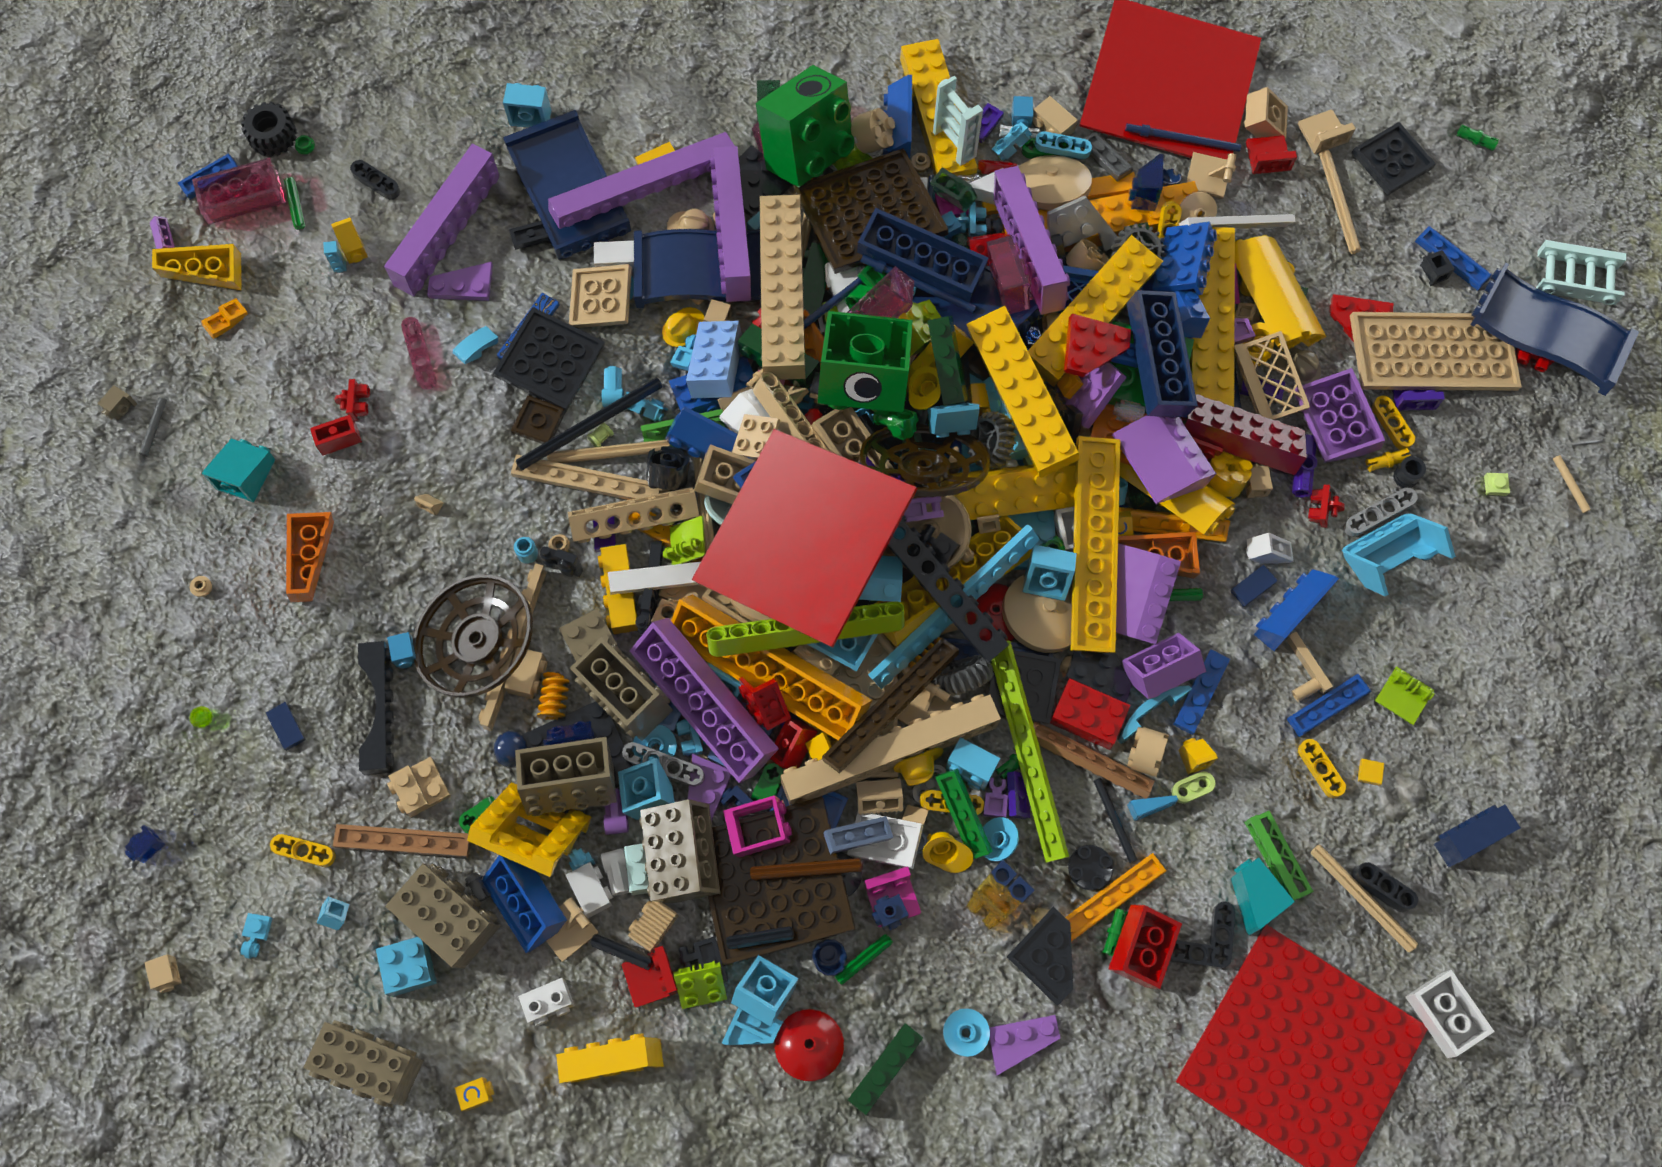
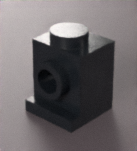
[1420,250,1455,286]

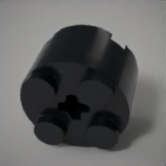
[646,446,690,492]

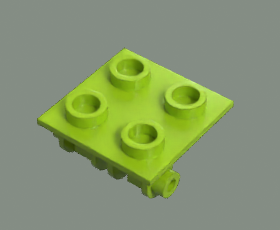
[663,516,706,565]
[1375,666,1435,725]
[674,961,727,1009]

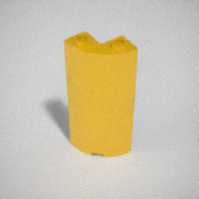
[1235,235,1327,351]
[1120,463,1235,536]

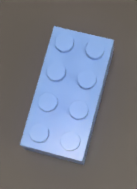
[686,321,742,398]

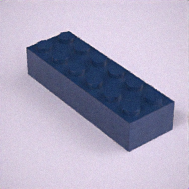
[857,208,989,303]
[1127,290,1198,417]

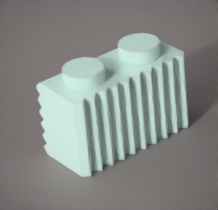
[624,844,649,895]

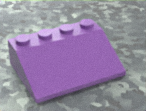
[1295,368,1385,462]
[1112,415,1216,504]
[1116,543,1181,644]

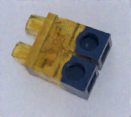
[966,859,1035,930]

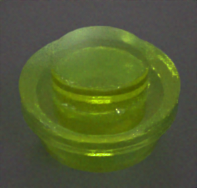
[189,706,213,728]

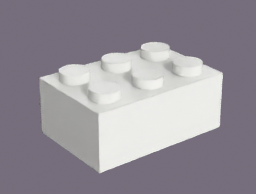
[1405,970,1495,1058]

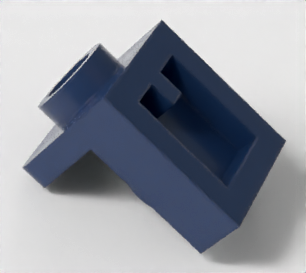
[721,785,753,808]

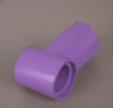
[604,789,629,835]

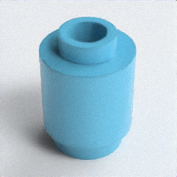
[514,537,538,564]

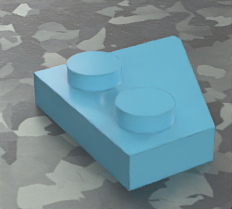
[722,1008,783,1045]

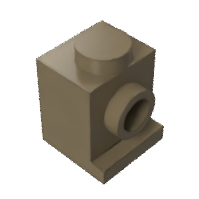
[97,385,137,420]

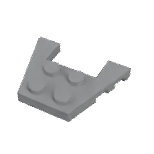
[1047,196,1117,251]

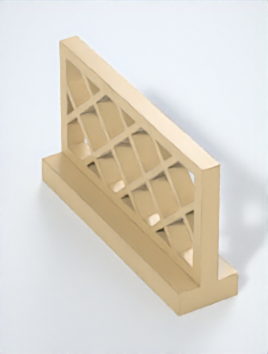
[1234,331,1310,420]

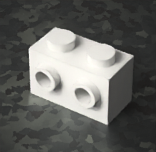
[518,978,575,1026]

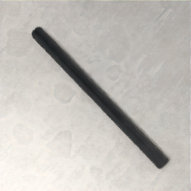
[516,377,663,470]

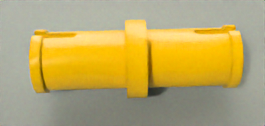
[1365,448,1411,472]

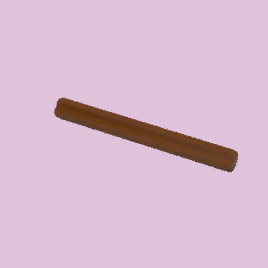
[750,858,863,880]

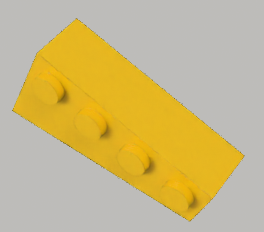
[152,244,242,291]
[556,1033,664,1083]

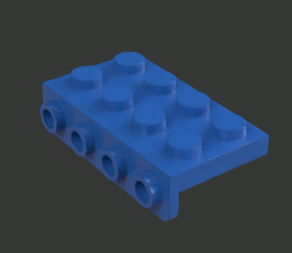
[1152,221,1217,295]
[669,356,754,414]

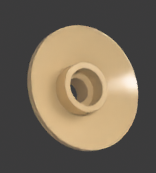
[1180,192,1217,222]

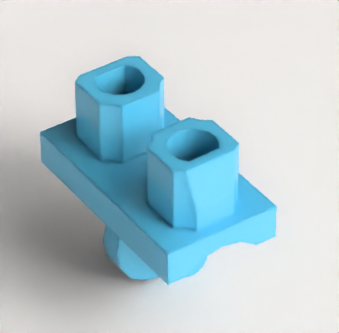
[957,202,987,237]
[676,719,707,756]

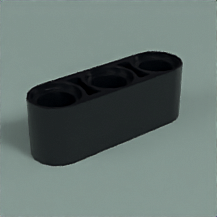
[1352,862,1418,912]

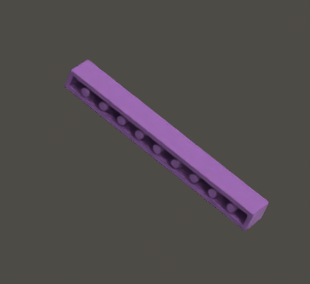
[548,132,735,229]

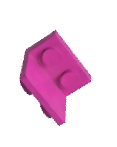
[864,866,921,928]

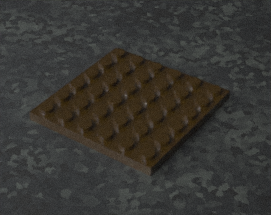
[793,148,949,274]
[708,796,856,966]

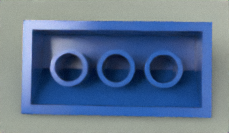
[883,75,912,159]
[1141,273,1210,338]
[665,406,751,459]
[1254,569,1339,651]
[482,855,567,953]

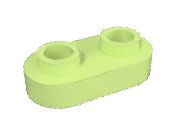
[1172,771,1215,804]

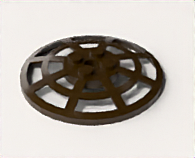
[860,423,990,497]
[413,575,533,698]

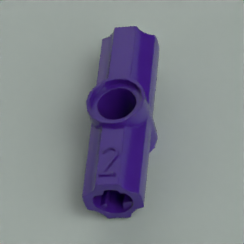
[1292,434,1317,498]

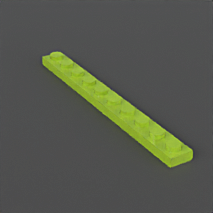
[991,641,1069,863]

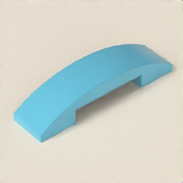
[1118,685,1192,744]

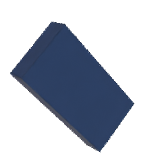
[1230,565,1278,607]
[265,702,306,751]

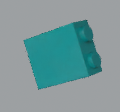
[202,438,276,503]
[1231,857,1295,935]

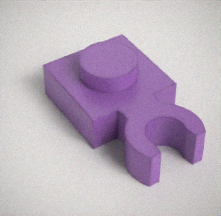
[983,778,1008,818]

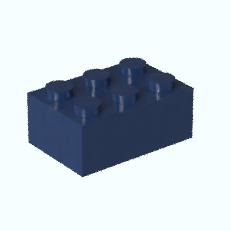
[1434,804,1521,867]

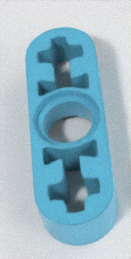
[1035,132,1092,159]

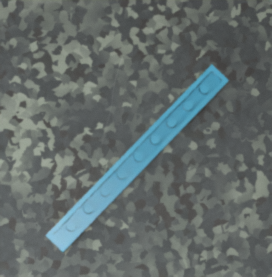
[868,524,1040,690]

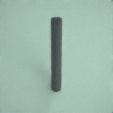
[139,397,167,457]

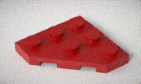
[1330,294,1394,342]
[1064,313,1131,377]

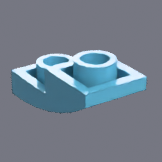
[453,326,498,364]

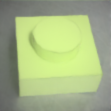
[1484,473,1510,496]

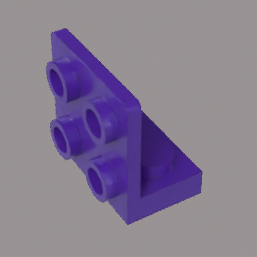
[1392,390,1445,411]

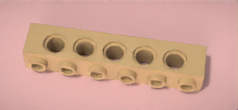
[568,487,699,543]

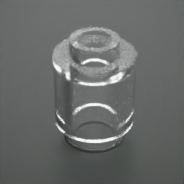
[1113,399,1146,423]

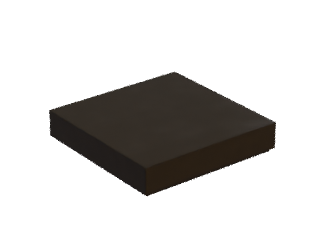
[511,395,566,444]

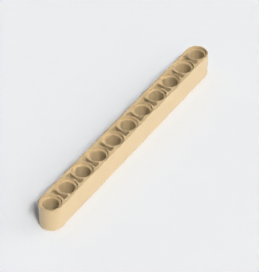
[753,372,895,556]

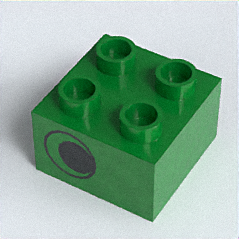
[756,65,855,188]

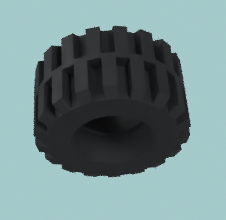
[241,102,297,157]

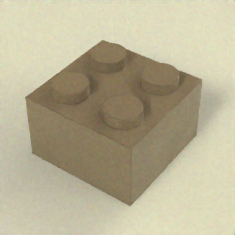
[559,608,618,661]

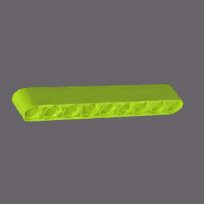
[706,602,905,657]

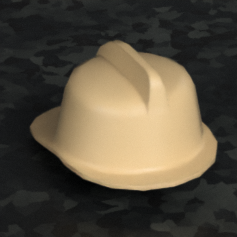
[667,209,714,231]

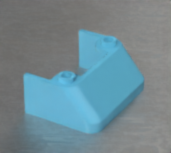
[1342,514,1456,596]

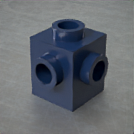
[872,894,909,931]

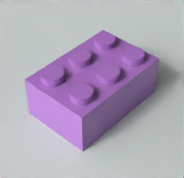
[1122,633,1206,699]

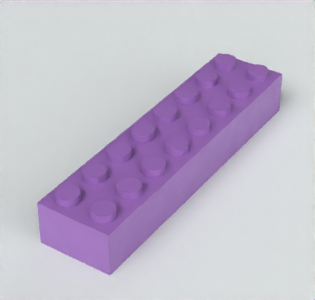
[384,144,499,296]
[710,146,751,302]
[993,166,1070,315]
[630,618,779,783]

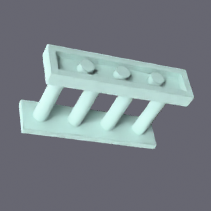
[933,76,983,166]
[1536,240,1626,305]

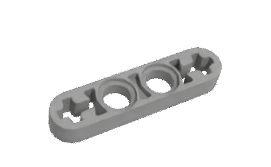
[1344,488,1418,537]
[622,742,705,787]

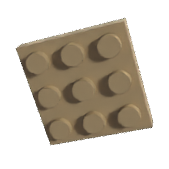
[569,264,632,328]

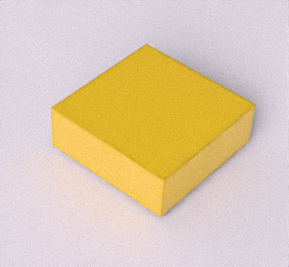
[1358,759,1384,786]

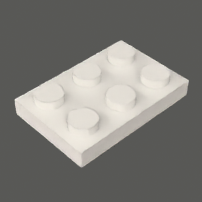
[847,812,923,869]

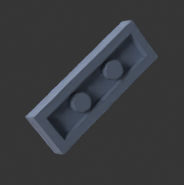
[823,816,893,854]

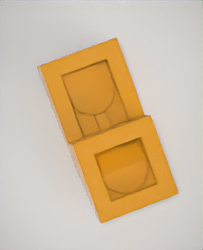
[201,298,248,339]

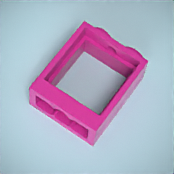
[723,795,792,858]

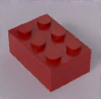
[1050,678,1130,750]
[1108,905,1182,989]

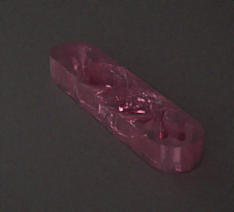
[401,317,436,390]

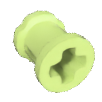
[586,423,614,447]

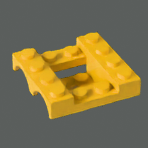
[467,782,591,877]

